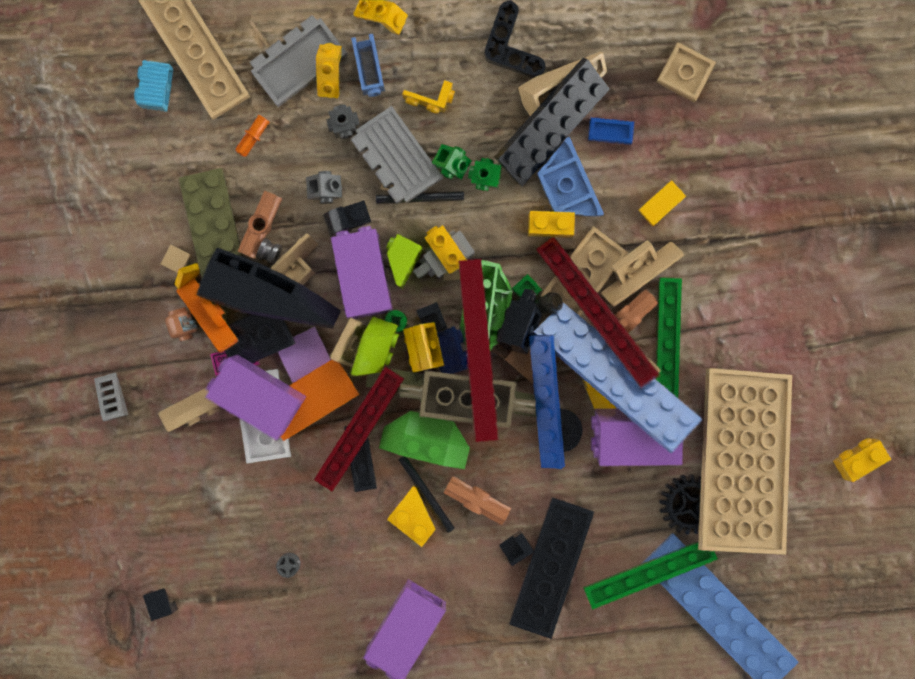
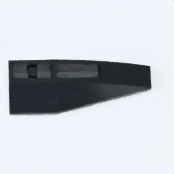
[197,247,341,329]

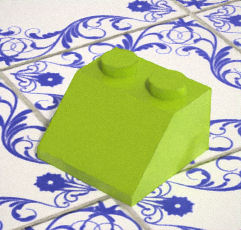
[386,234,423,290]
[351,317,399,376]

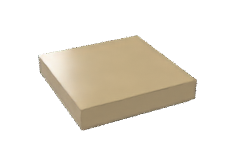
[656,42,716,103]
[330,317,367,367]

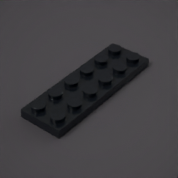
[494,57,609,187]
[509,497,595,639]

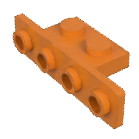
[176,279,238,353]

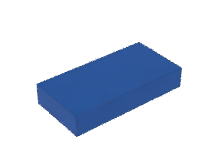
[588,117,634,145]

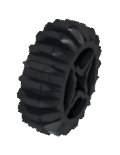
[659,474,701,535]

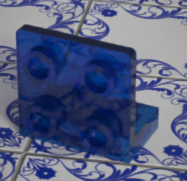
[437,326,468,374]

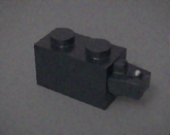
[496,288,543,355]

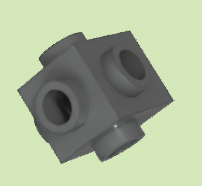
[326,105,360,139]
[306,171,342,204]

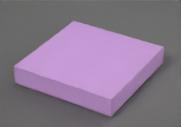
[278,327,331,383]

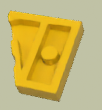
[387,485,436,547]

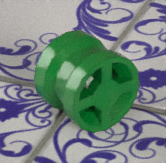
[385,310,408,333]

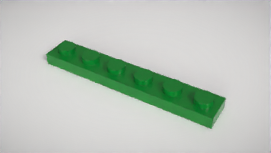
[655,278,682,398]
[583,541,718,610]

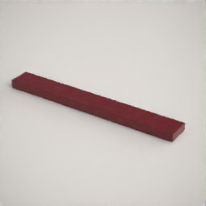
[536,237,660,389]
[459,259,499,443]

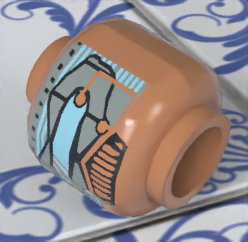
[165,307,198,342]

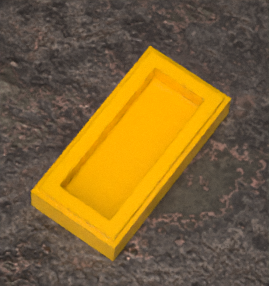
[638,180,686,227]

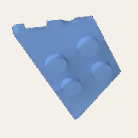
[537,137,604,217]

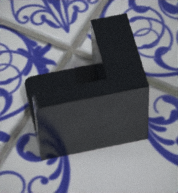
[416,302,447,331]
[499,530,534,566]
[143,588,178,621]

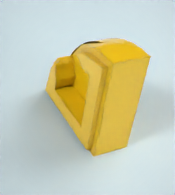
[174,263,200,289]

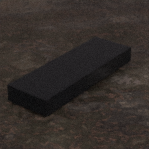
[344,426,377,492]

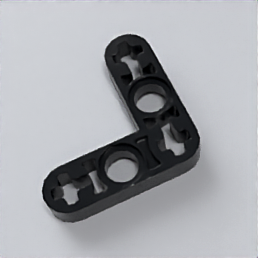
[484,0,546,78]

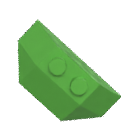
[460,260,513,350]
[379,411,470,469]

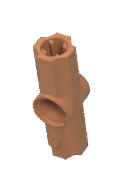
[238,191,283,259]
[615,289,658,333]
[443,476,511,525]

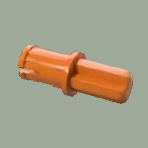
[235,114,270,157]

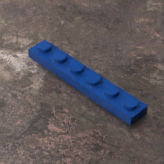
[529,335,565,469]

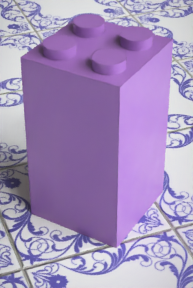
[331,226,393,319]
[206,354,307,441]
[591,408,683,466]
[364,579,446,679]

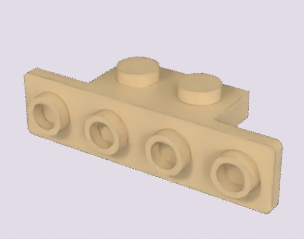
[271,233,318,285]
[601,240,684,307]
[158,388,220,432]

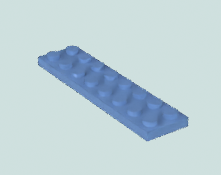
[534,302,702,454]
[641,533,799,679]

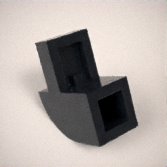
[323,200,372,237]

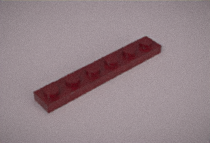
[314,367,405,492]

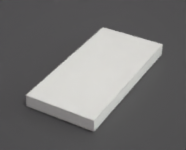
[240,369,291,464]

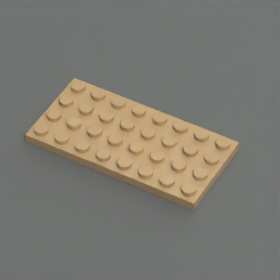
[698,368,792,554]

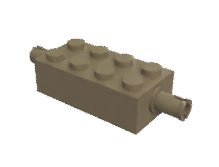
[400,371,536,428]

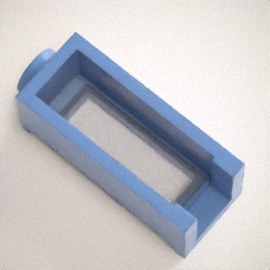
[351,34,385,97]

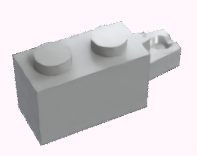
[413,231,475,279]

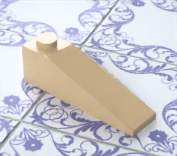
[518,51,607,116]

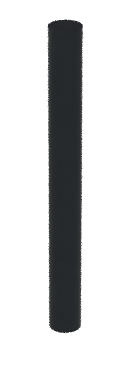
[376,191,464,204]
[398,456,455,533]

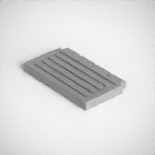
[249,15,348,107]
[351,106,443,204]

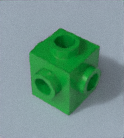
[432,144,472,180]
[468,158,502,191]

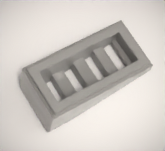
[94,372,129,422]

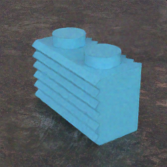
[134,60,174,112]

